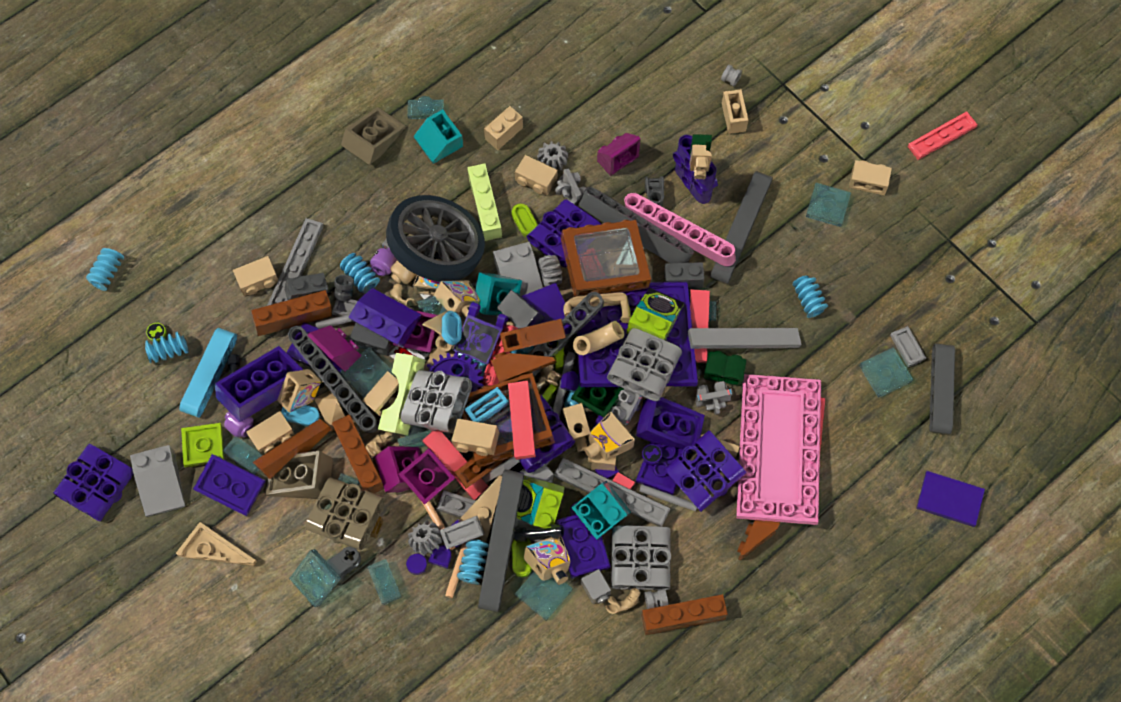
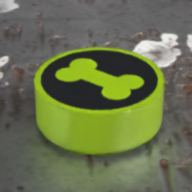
[146,323,167,343]

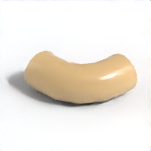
[573,321,624,355]

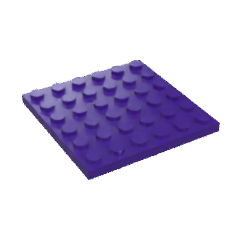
[576,282,698,387]

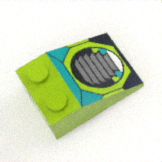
[626,288,684,341]
[517,475,564,528]

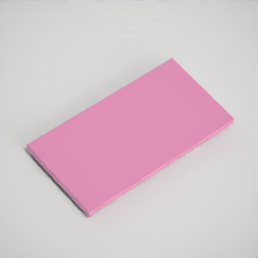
[736,374,821,525]

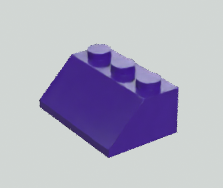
[348,288,422,348]

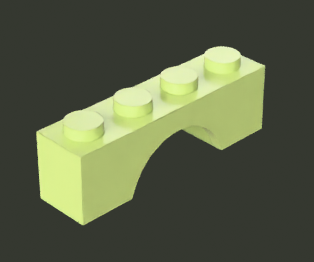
[467,164,502,241]
[378,353,426,436]

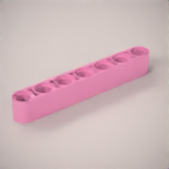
[624,193,736,266]

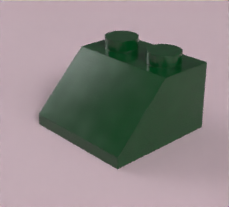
[571,386,624,418]

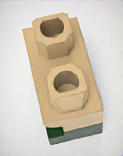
[690,134,712,179]

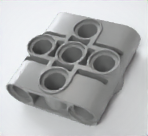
[607,328,682,401]
[401,370,472,433]
[611,526,671,590]

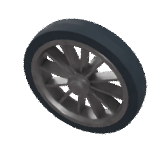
[386,195,485,282]

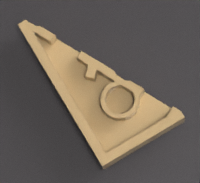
[460,475,502,543]
[176,522,257,566]

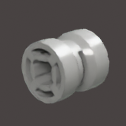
[644,588,668,609]

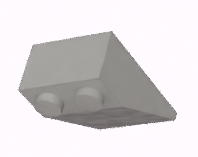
[493,242,543,296]
[130,445,186,517]

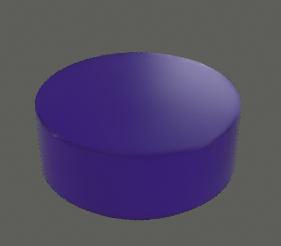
[406,554,427,575]

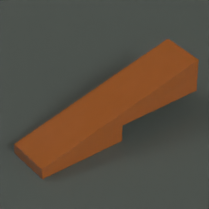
[253,419,332,479]

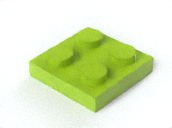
[181,423,224,468]

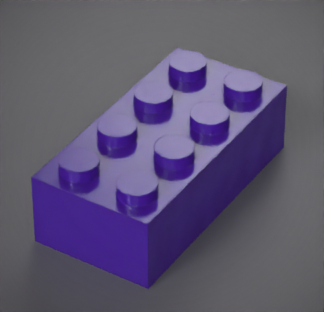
[215,346,303,422]

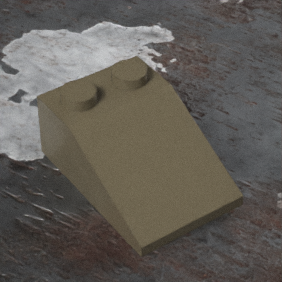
[341,107,406,165]
[266,451,333,498]

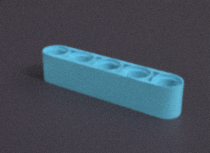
[179,328,237,418]

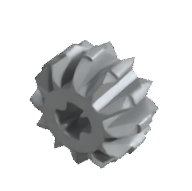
[537,140,568,170]
[538,255,563,287]
[408,520,443,556]

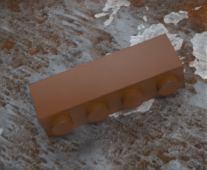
[251,290,332,336]
[332,414,384,493]
[641,594,728,635]

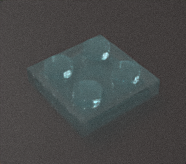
[806,183,851,227]
[340,347,395,398]
[859,347,913,398]
[289,549,341,607]
[515,572,573,621]

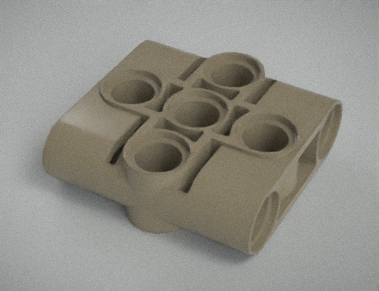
[305,477,385,551]

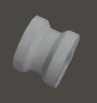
[721,64,742,87]

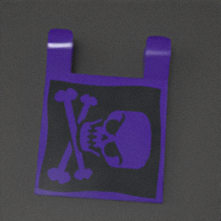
[453,302,509,365]

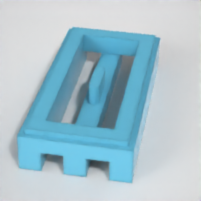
[465,387,509,423]

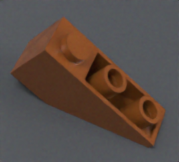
[500,318,566,352]
[737,520,780,560]

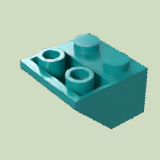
[414,109,464,164]
[572,481,631,540]

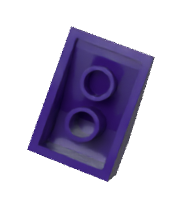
[635,397,705,449]

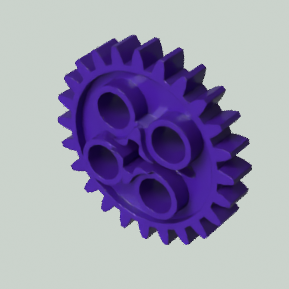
[427,352,484,392]

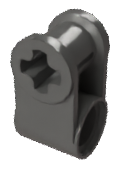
[644,176,664,207]
[321,547,361,584]

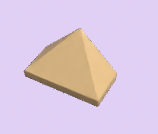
[314,391,345,432]

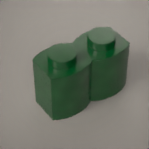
[703,351,747,386]

